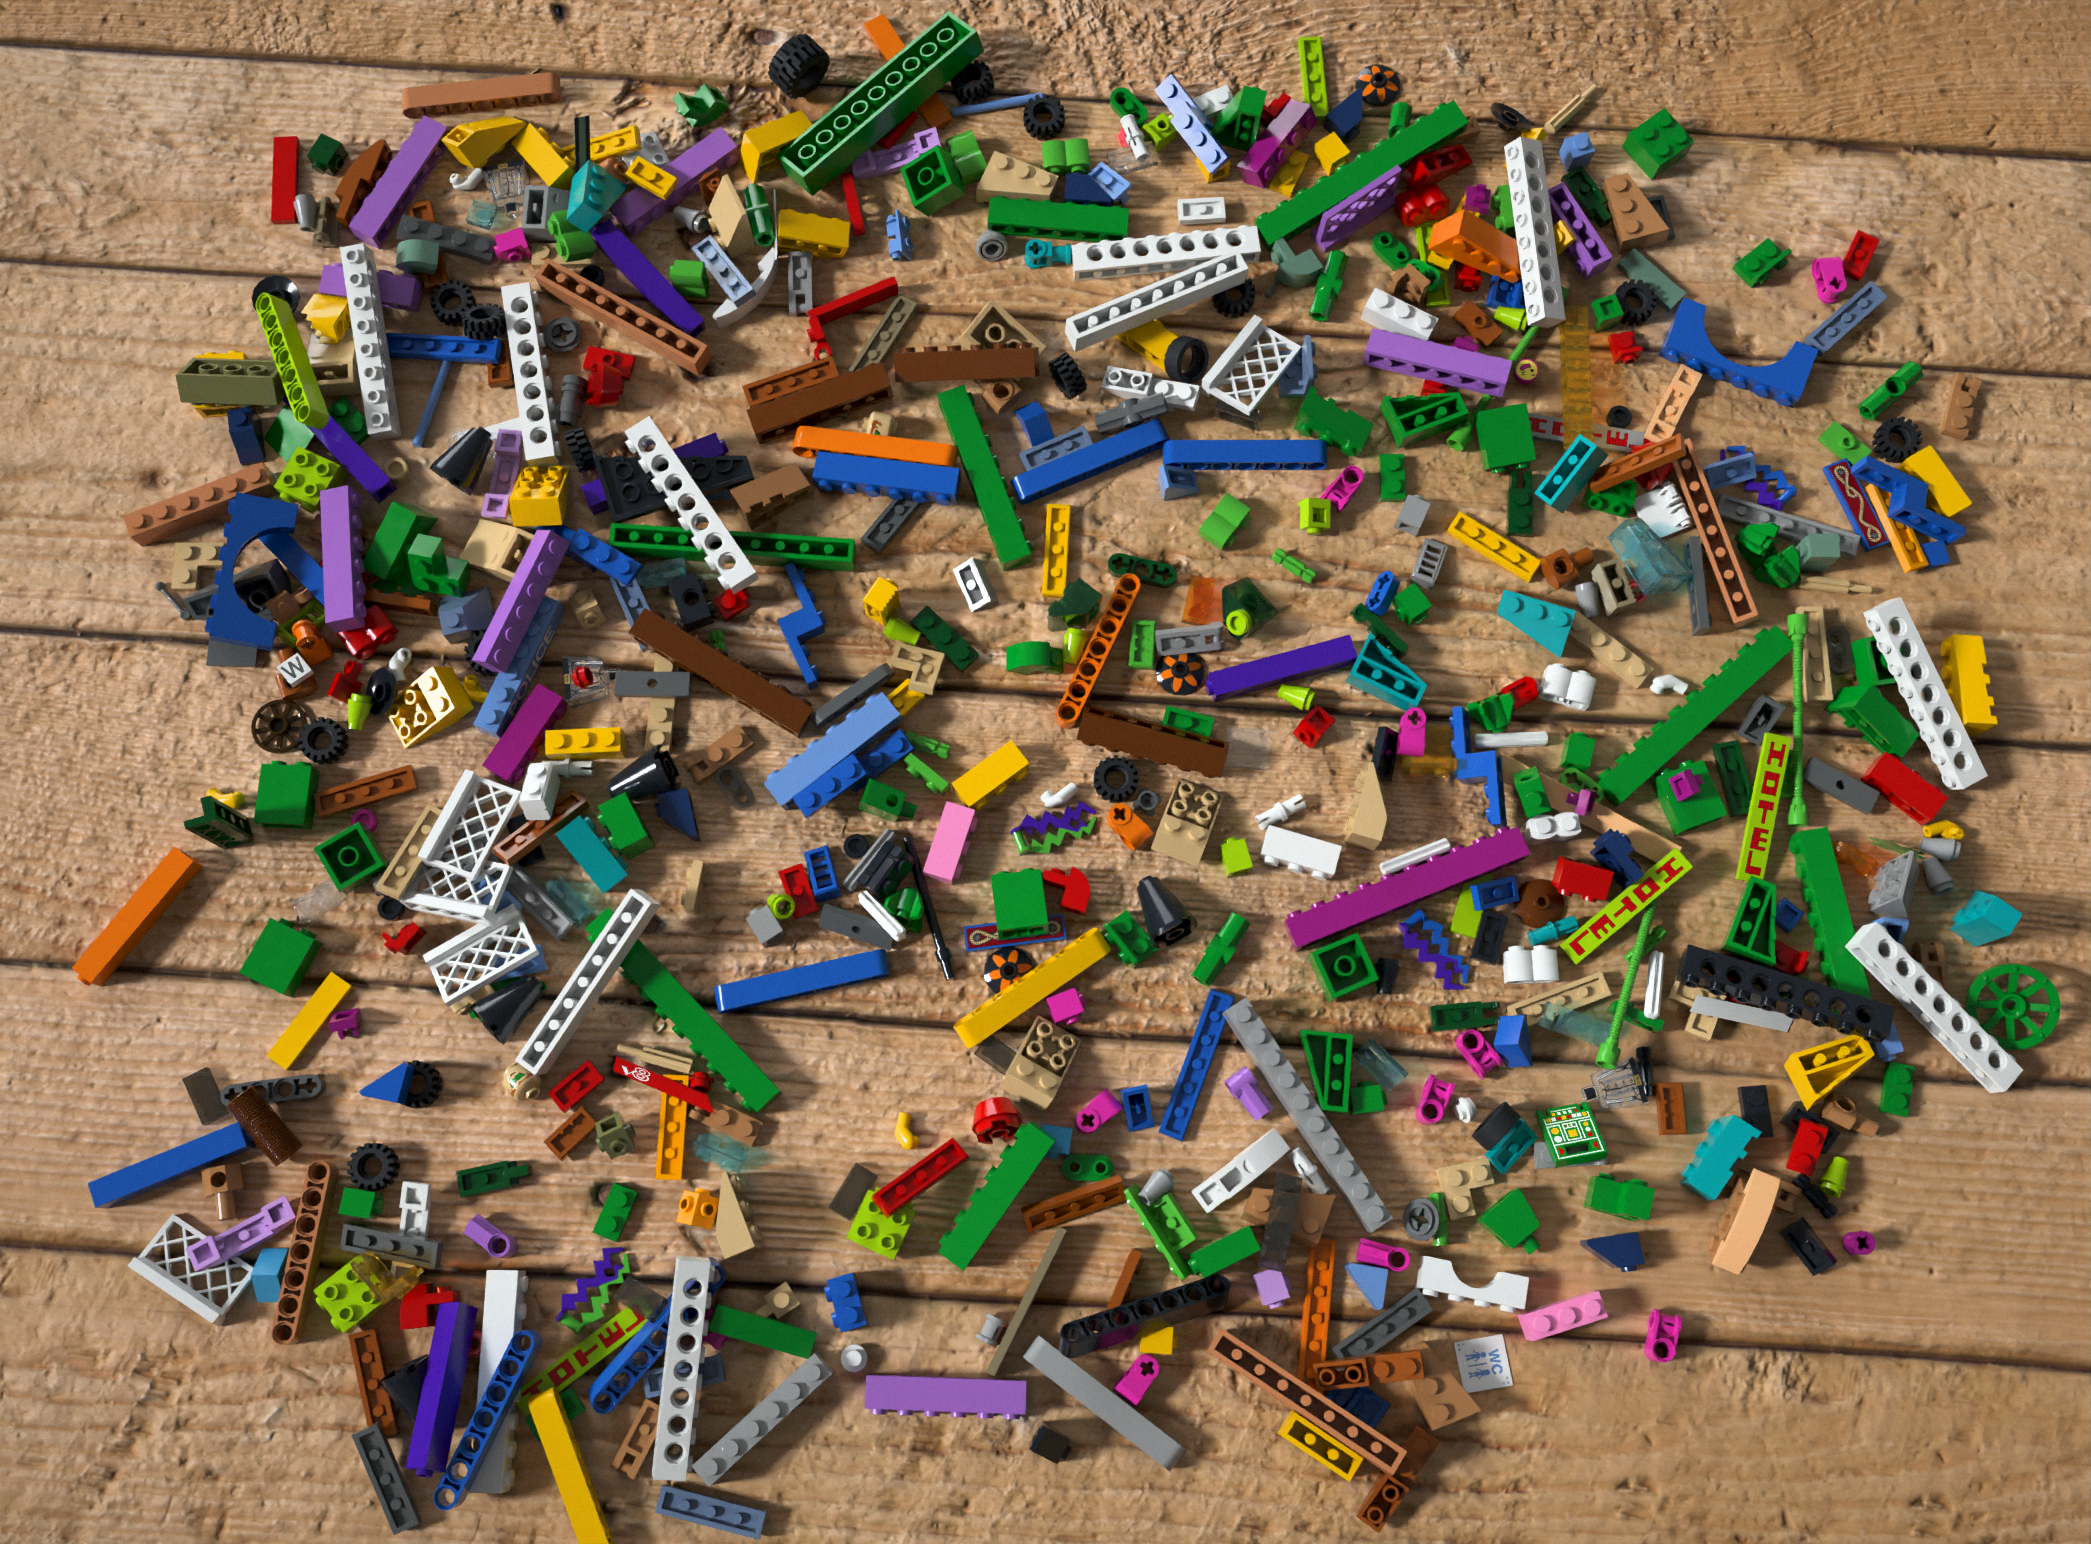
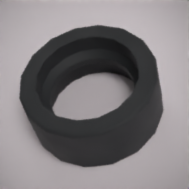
[1164,336,1209,384]
[1472,1102,1521,1151]

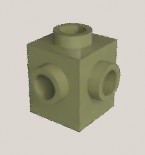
[595,1111,636,1160]

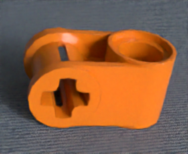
[292,620,334,666]
[1107,803,1153,851]

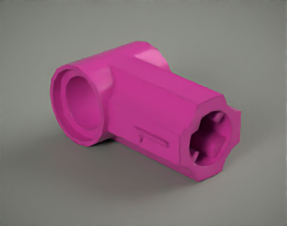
[1356,1238,1410,1272]

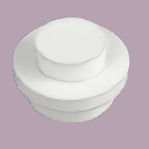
[1453,1097,1477,1123]
[841,1344,868,1372]

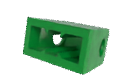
[1512,766,1552,818]
[857,778,917,822]
[1475,1188,1540,1255]

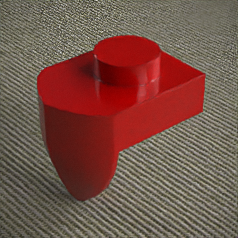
[1500,676,1540,711]

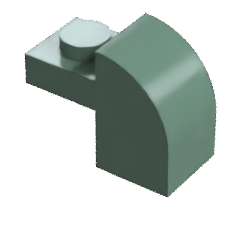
[1270,238,1323,287]
[395,239,439,275]

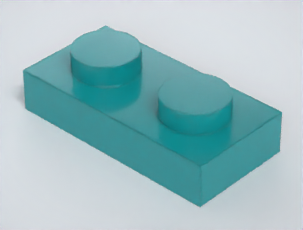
[1485,1119,1538,1175]

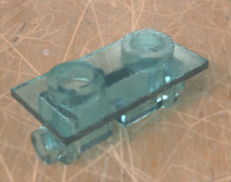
[636,557,688,590]
[545,876,595,928]
[692,1132,748,1174]

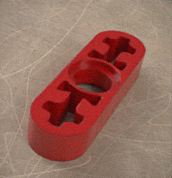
[840,172,865,237]

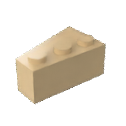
[976,151,1059,204]

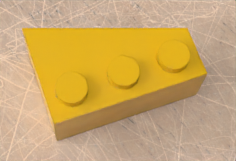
[738,110,813,183]
[770,209,850,258]
[1784,1035,1875,1111]

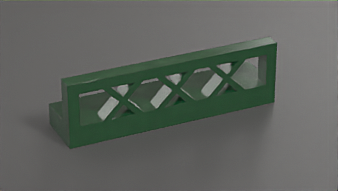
[183,795,254,850]

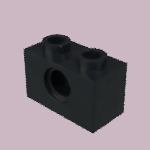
[668,572,716,633]

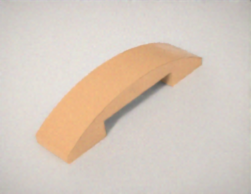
[1644,364,1703,443]
[1712,1168,1780,1275]

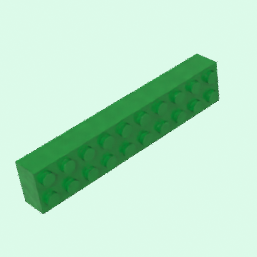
[776,11,984,196]

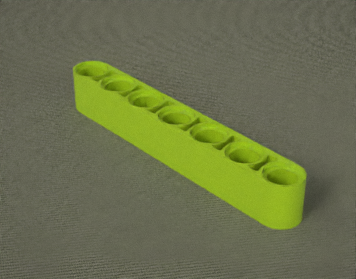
[256,293,329,430]

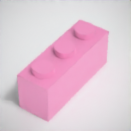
[923,801,979,885]
[1517,1291,1608,1341]

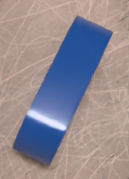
[1365,571,1400,616]

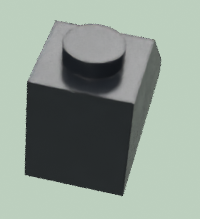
[1029,1422,1072,1464]

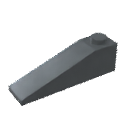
[182,558,292,620]

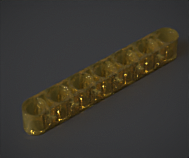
[1559,303,1593,451]

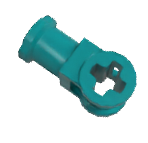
[1024,239,1071,269]

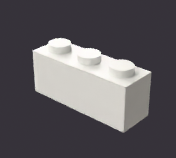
[1361,288,1439,341]
[1259,825,1342,881]

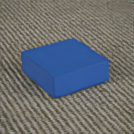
[1920,540,1950,569]
[1775,898,1805,934]

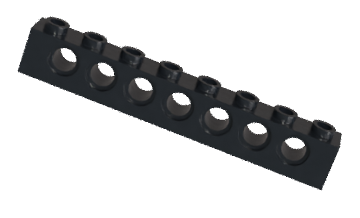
[1676,944,1895,1043]

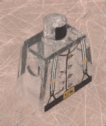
[481,159,530,218]
[562,656,621,708]
[1581,1056,1649,1110]

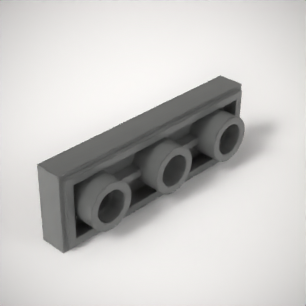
[614,671,691,698]
[1802,756,1880,815]
[819,903,894,951]

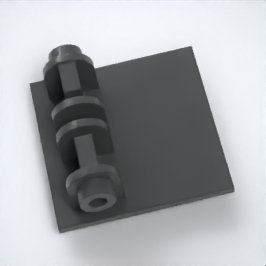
[205,623,258,667]

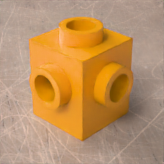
[676,1187,719,1230]

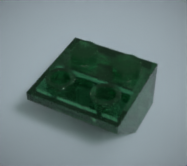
[1047,578,1102,632]

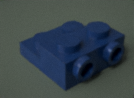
[1589,828,1644,890]

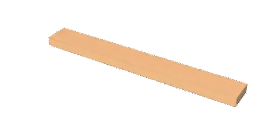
[1500,752,1682,862]

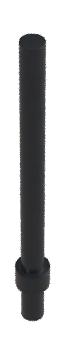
[902,836,955,981]

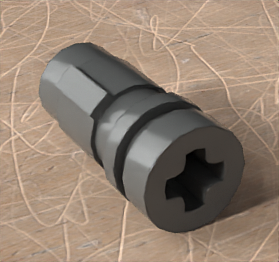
[558,375,588,427]

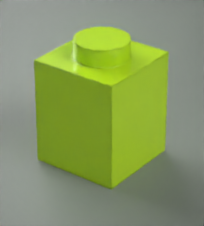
[1218,837,1253,878]

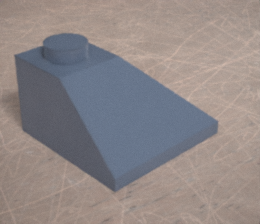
[438,586,495,644]

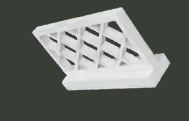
[1201,315,1301,416]
[417,769,521,881]
[400,853,514,927]
[423,903,539,1007]
[128,1214,253,1327]

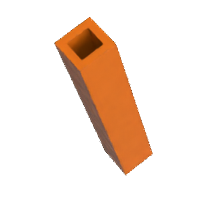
[72,847,203,987]

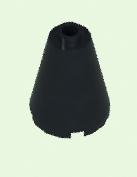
[430,426,493,496]
[608,744,681,800]
[1137,876,1197,948]
[469,976,544,1045]
[379,1354,429,1425]

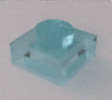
[465,199,498,230]

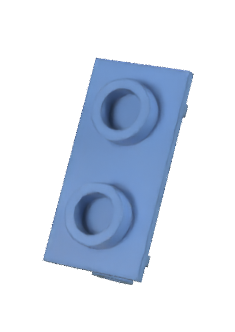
[886,209,913,261]

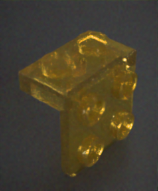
[1402,725,1457,777]
[350,1249,424,1305]

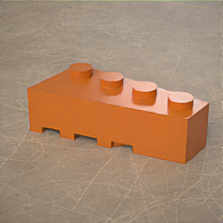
[1428,209,1522,283]

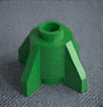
[1735,522,1780,568]
[1751,545,1800,588]
[1467,691,1515,733]
[883,887,924,934]

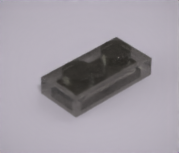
[1214,399,1264,431]

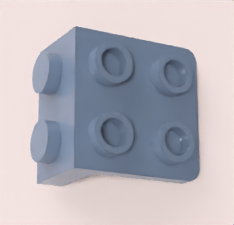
[1277,335,1317,399]

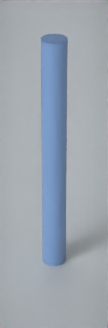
[952,92,1043,117]
[412,361,452,448]

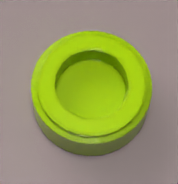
[1226,609,1252,635]

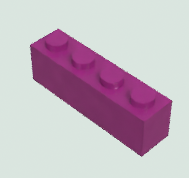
[1236,99,1318,189]
[482,683,568,786]

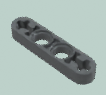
[810,663,895,729]
[220,1074,326,1106]

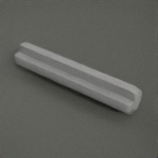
[842,828,897,892]

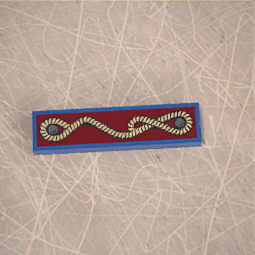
[1822,458,1890,553]
[964,914,1067,953]

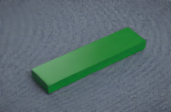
[708,1303,817,1359]

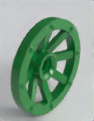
[1965,963,2060,1050]

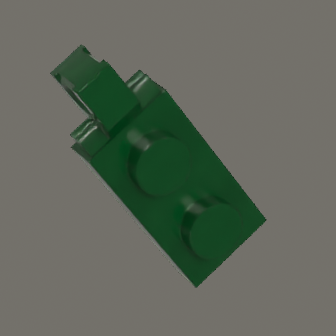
[1560,166,1612,228]
[1350,603,1409,659]
[456,1161,533,1198]

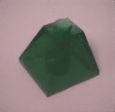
[1222,577,1279,641]

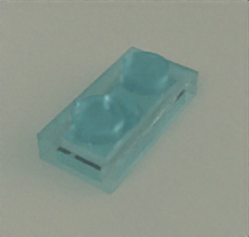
[1353,1037,1409,1092]

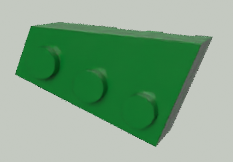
[1211,86,1267,151]
[1379,392,1469,449]

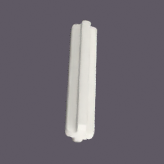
[1474,731,1548,748]
[1379,838,1451,875]
[858,890,907,941]
[1644,951,1665,1019]

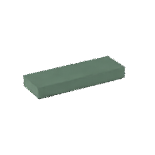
[1616,248,1687,312]

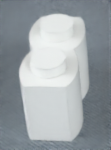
[1538,663,1596,711]
[1522,812,1581,845]
[1502,945,1559,984]

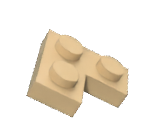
[171,542,226,592]
[891,643,945,695]
[1667,975,1726,1041]
[1436,1158,1495,1220]

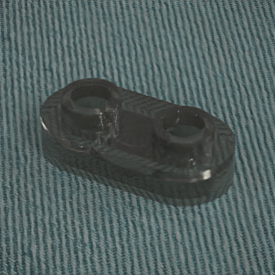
[1825,625,1853,675]
[715,765,755,811]

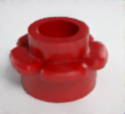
[572,666,594,689]
[689,1072,714,1093]

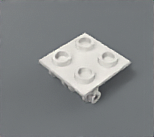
[621,132,670,170]
[1633,481,1695,542]

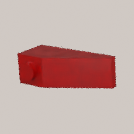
[1402,143,1473,191]

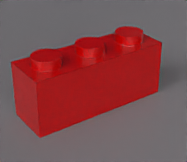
[1860,752,1948,826]

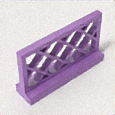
[1310,165,1402,253]

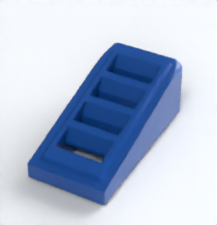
[804,845,842,903]

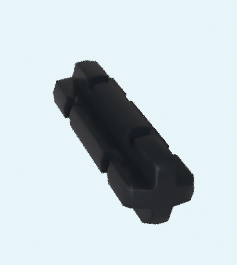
[1636,1046,1655,1097]
[1792,1173,1838,1219]

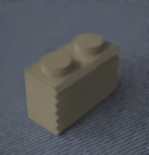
[1590,558,1637,617]

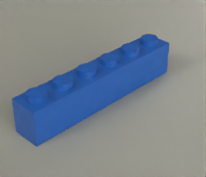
[812,451,962,506]

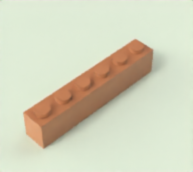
[123,462,280,547]

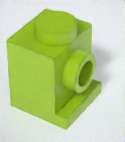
[1142,112,1178,153]
[1298,498,1331,535]

